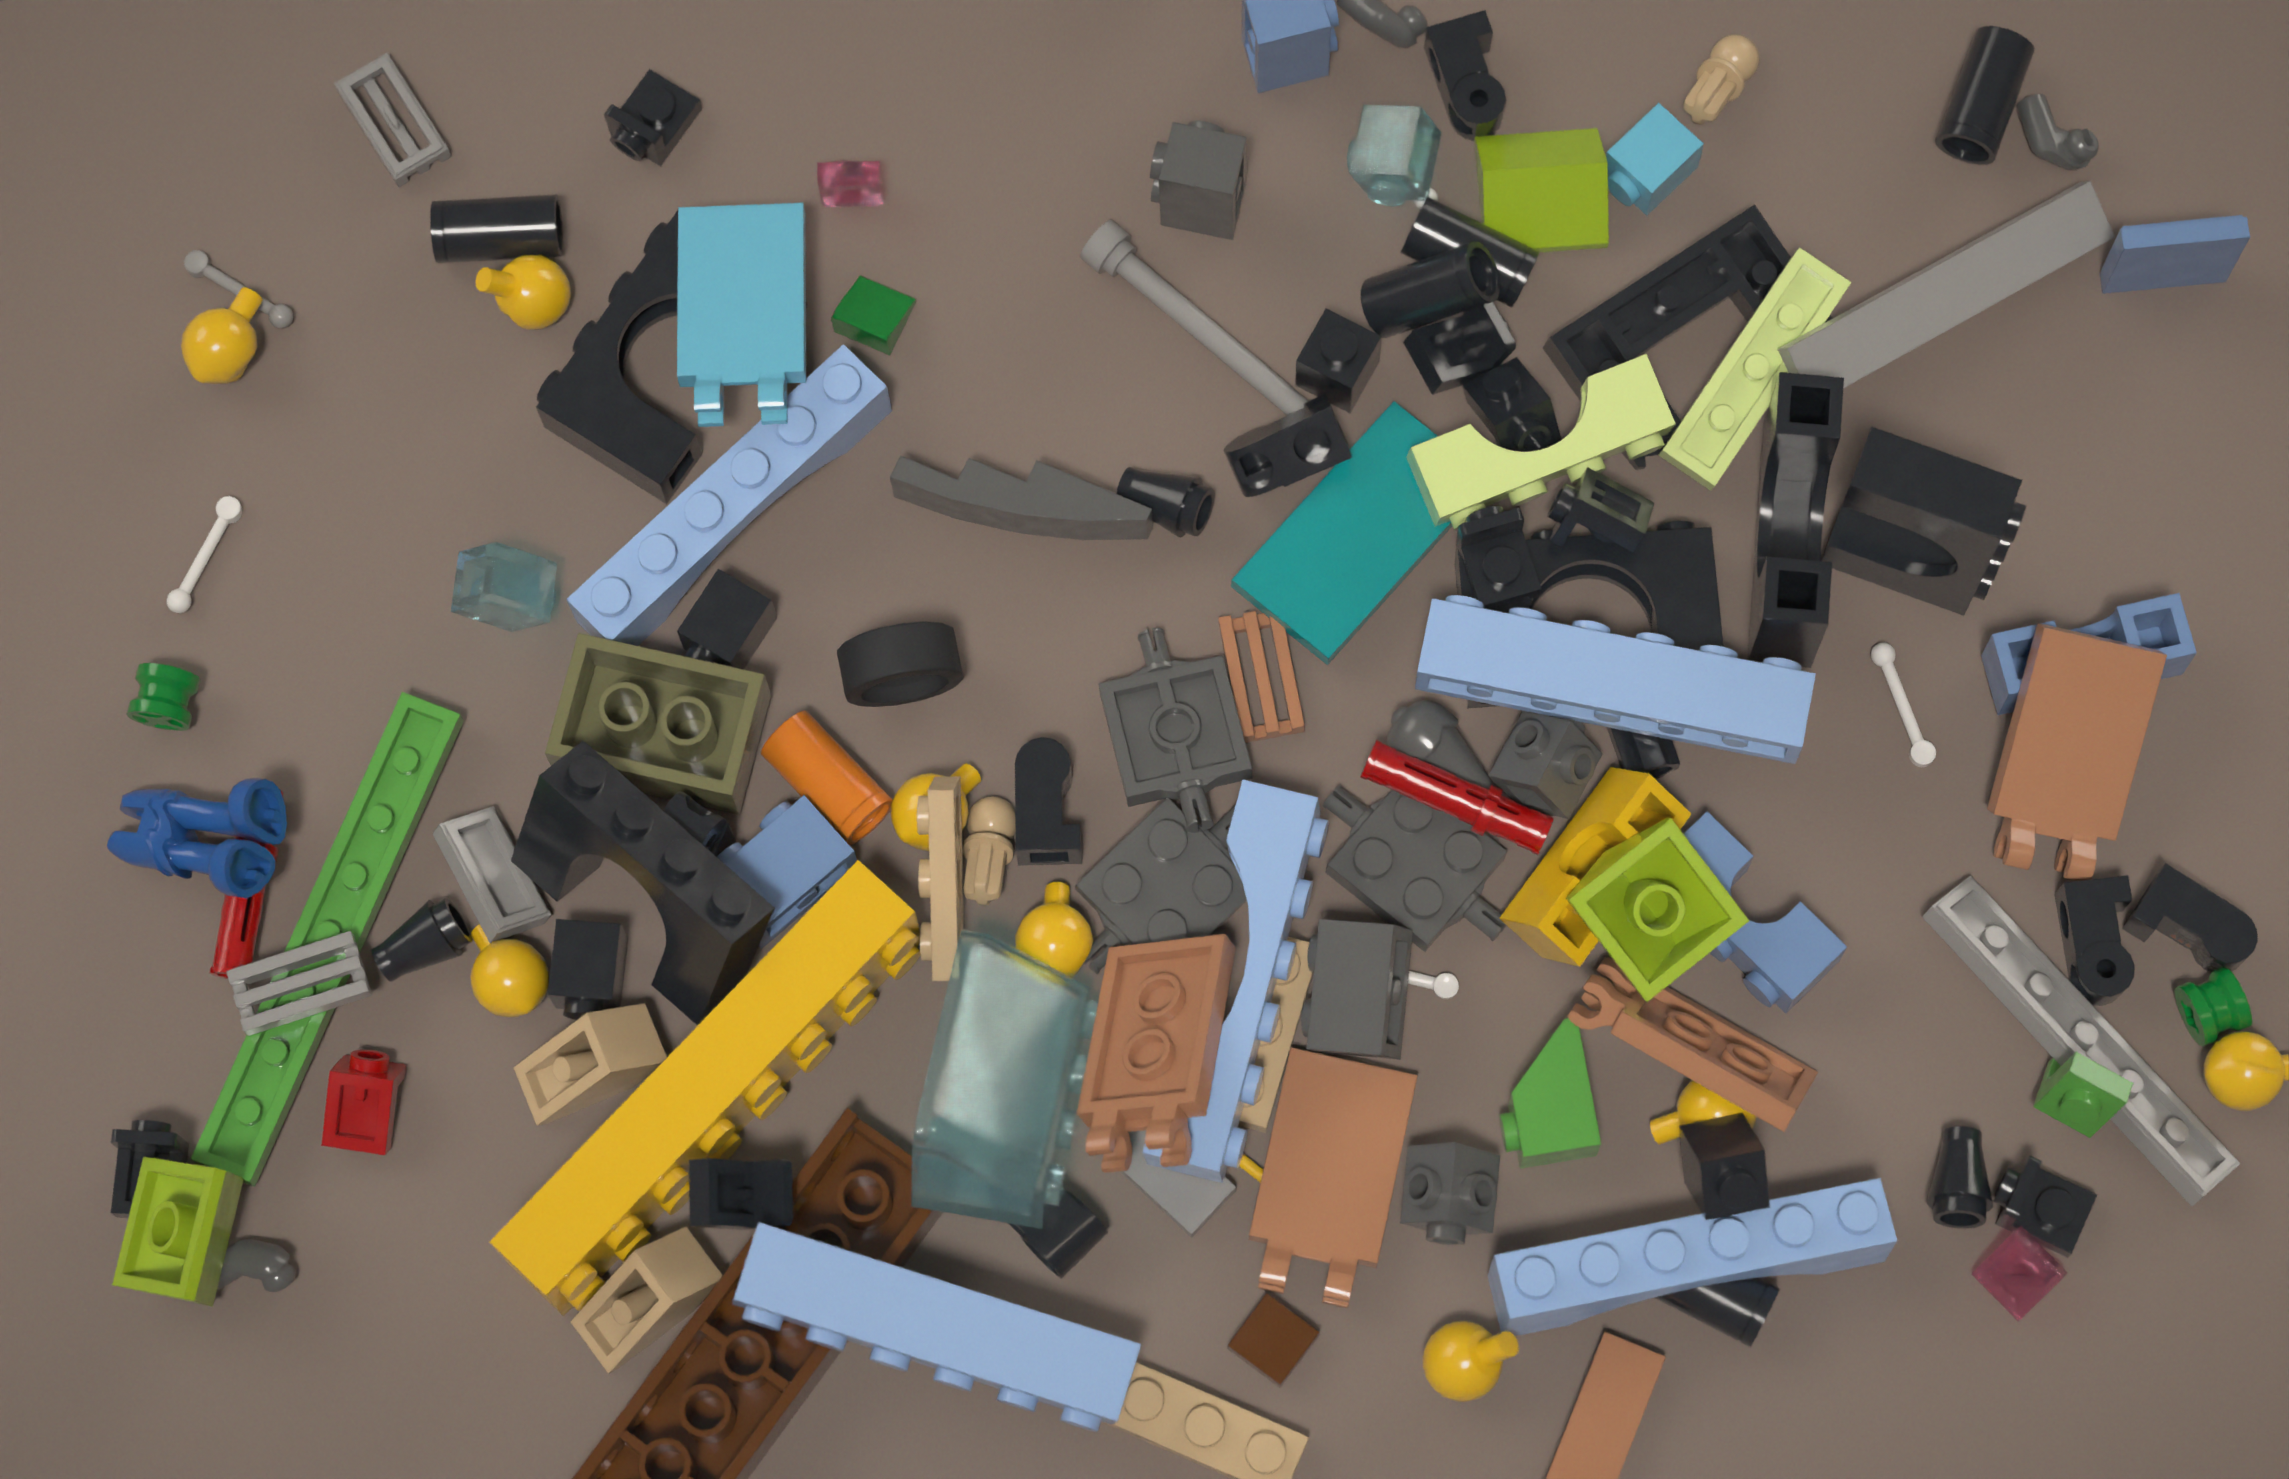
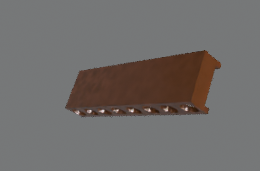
[572,1108,958,1479]

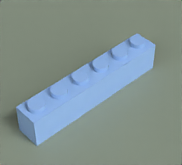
[1415,595,1816,764]
[733,1222,1141,1432]

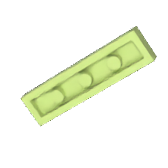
[1658,247,1852,491]

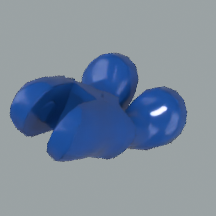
[107,778,287,898]

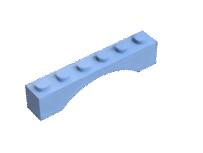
[566,344,892,646]
[1142,780,1329,1183]
[1488,1178,1897,1336]

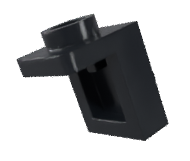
[1403,302,1516,395]
[1462,357,1562,452]
[111,1120,189,1218]
[689,1158,793,1230]

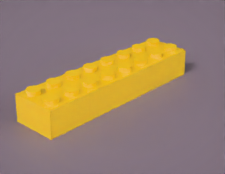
[489,860,921,1316]

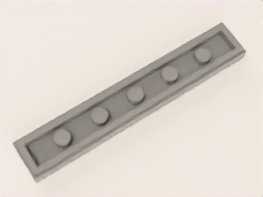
[1778,181,2115,388]
[1922,875,2240,1207]

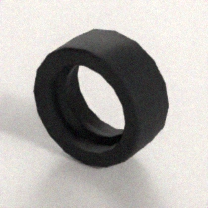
[837,621,963,707]

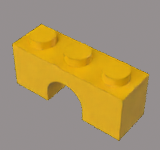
[1499,767,1692,967]

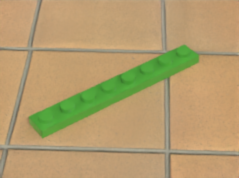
[191,692,464,1187]

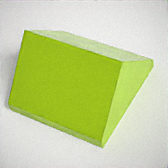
[1474,128,1609,252]
[1566,817,1749,1002]
[112,1157,244,1307]

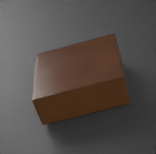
[1227,1293,1320,1388]

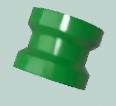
[126,663,201,731]
[2175,967,2252,1047]

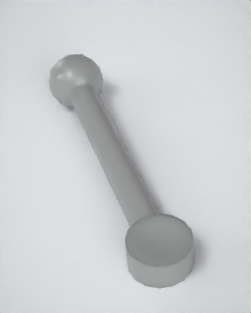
[184,250,293,329]

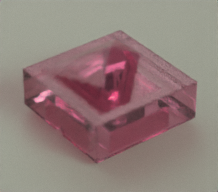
[817,160,884,207]
[1972,1226,2068,1322]

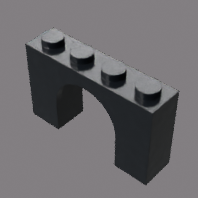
[536,210,807,504]
[1748,372,1844,668]
[1822,427,2026,616]
[1455,521,1724,709]
[511,741,774,1026]

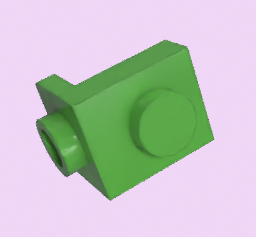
[2033,1052,2133,1138]

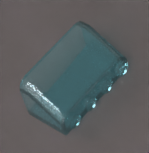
[912,929,1098,1229]

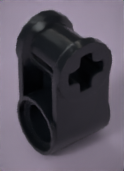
[988,1154,1109,1279]

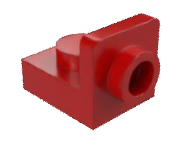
[321,1050,406,1155]

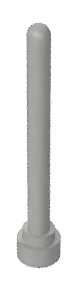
[1080,220,1308,416]

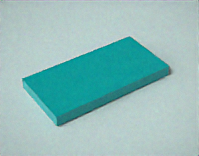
[1231,401,1452,666]

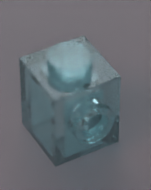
[1347,105,1442,206]
[451,542,557,632]

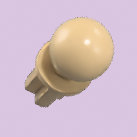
[1683,35,1759,125]
[962,796,1016,906]

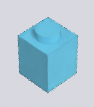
[1606,103,1704,216]

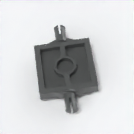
[1098,628,1253,833]
[1323,785,1507,952]
[1075,798,1247,974]

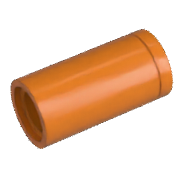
[761,710,893,845]

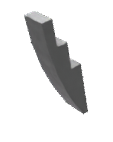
[890,455,1153,540]

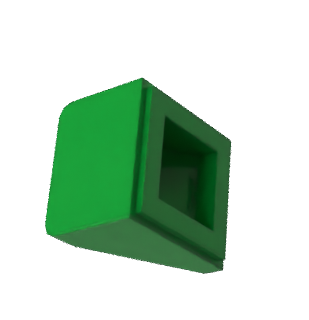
[831,276,916,356]

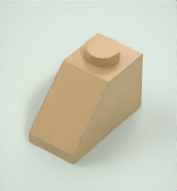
[513,1003,667,1126]
[571,1227,723,1374]

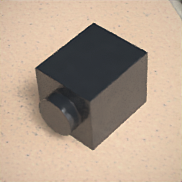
[1295,308,1382,413]
[677,569,777,670]
[548,919,628,1020]
[1679,1113,1770,1220]

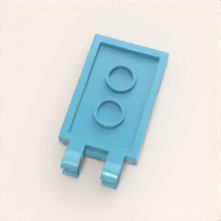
[677,203,806,427]

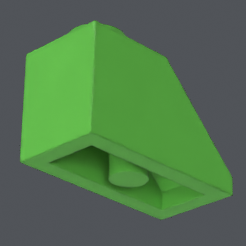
[1499,1018,1601,1169]

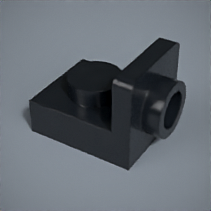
[604,69,702,167]
[1547,467,1654,553]
[1456,506,1542,610]
[1993,1155,2097,1258]

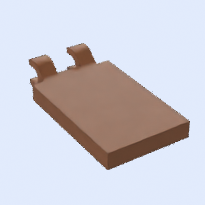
[1987,623,2167,881]
[1077,934,1236,1173]
[1568,957,1818,1132]
[1248,1048,1418,1309]

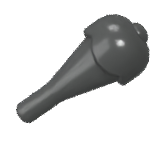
[1387,700,1512,800]

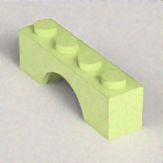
[1406,354,1676,530]

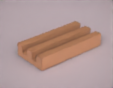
[1218,611,1305,743]

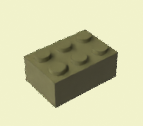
[545,633,771,815]

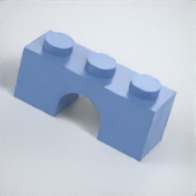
[1981,593,2197,715]
[1684,811,1847,1014]

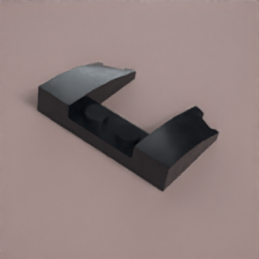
[1543,205,1833,470]

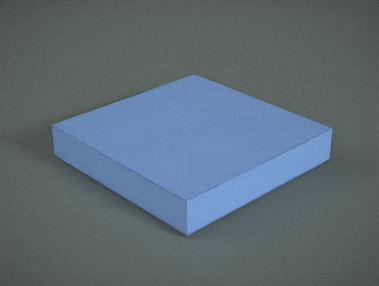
[2099,215,2250,294]

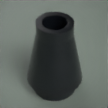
[1116,467,1215,537]
[371,898,473,982]
[1927,1126,1993,1229]

